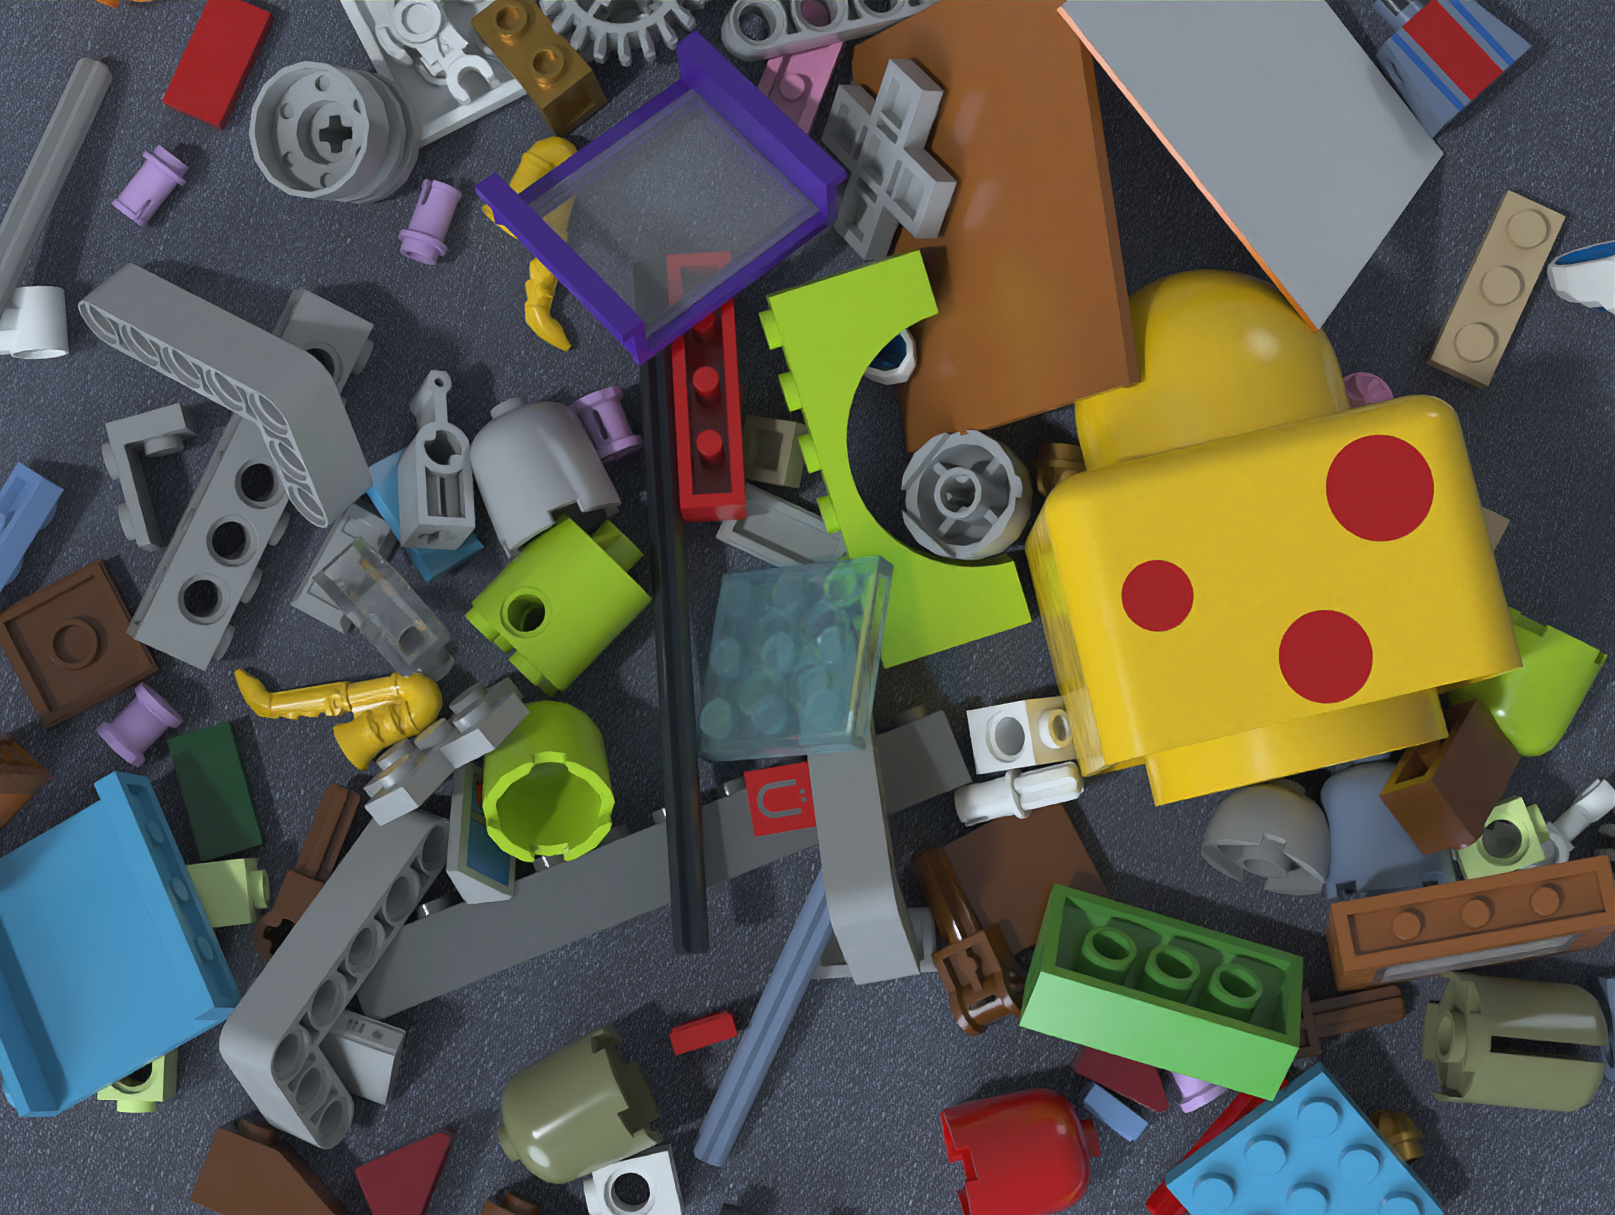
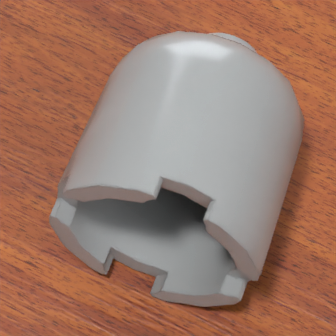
[469,396,622,559]

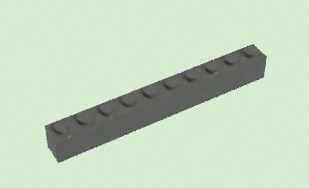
[356,703,972,1021]

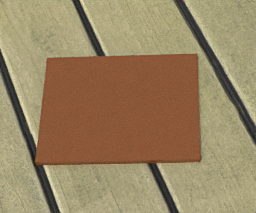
[849,0,1141,453]

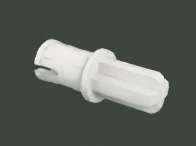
[954,761,1084,827]

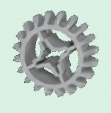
[540,0,706,67]

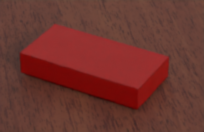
[161,0,274,131]

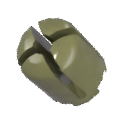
[1422,971,1609,1112]

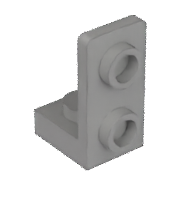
[102,403,199,552]

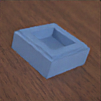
[1077,1079,1148,1142]

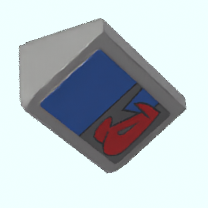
[446,762,516,904]

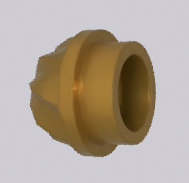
[1030,443,1086,499]
[1368,1109,1425,1165]

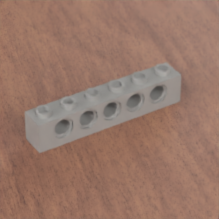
[126,289,374,671]

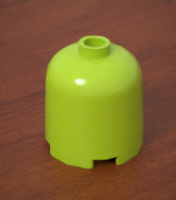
[1446,606,1608,757]
[482,700,615,862]

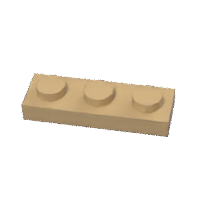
[1426,190,1566,390]

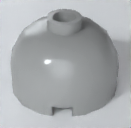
[901,430,1033,560]
[1201,778,1331,896]

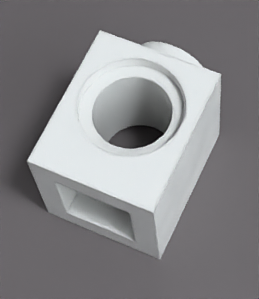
[967,696,1076,775]
[583,1144,685,1215]

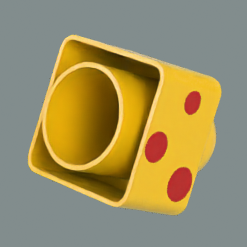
[1025,269,1523,807]

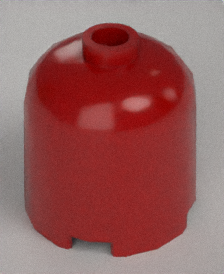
[940,1088,1101,1215]

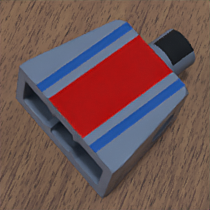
[1372,0,1532,139]

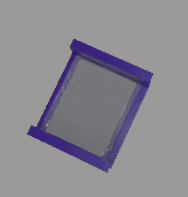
[475,30,846,366]

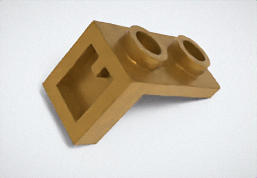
[471,0,608,137]

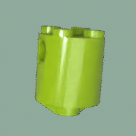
[464,510,653,698]

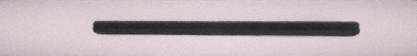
[633,260,710,955]

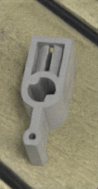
[397,370,475,550]

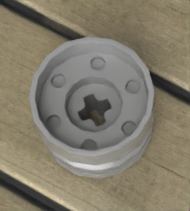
[249,61,421,205]

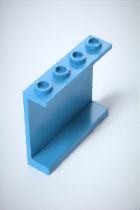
[0,771,242,1118]

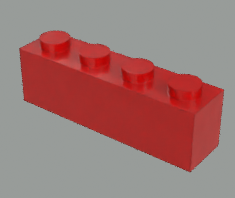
[666,252,748,523]

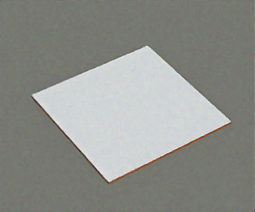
[1057,0,1444,333]

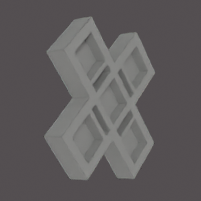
[821,58,957,260]
[363,677,530,826]

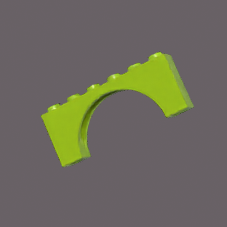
[759,249,1032,669]

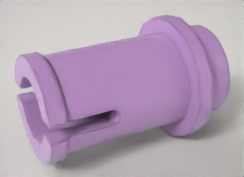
[111,144,189,229]
[398,179,462,265]

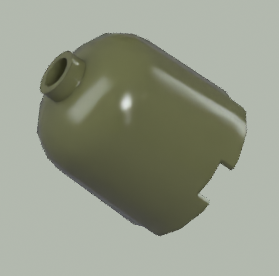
[497,1024,663,1184]

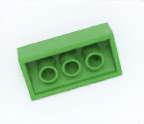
[1019,883,1304,1101]

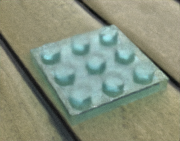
[696,555,894,763]

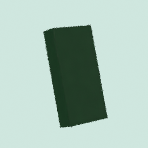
[167,721,267,862]

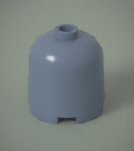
[1317,751,1456,903]

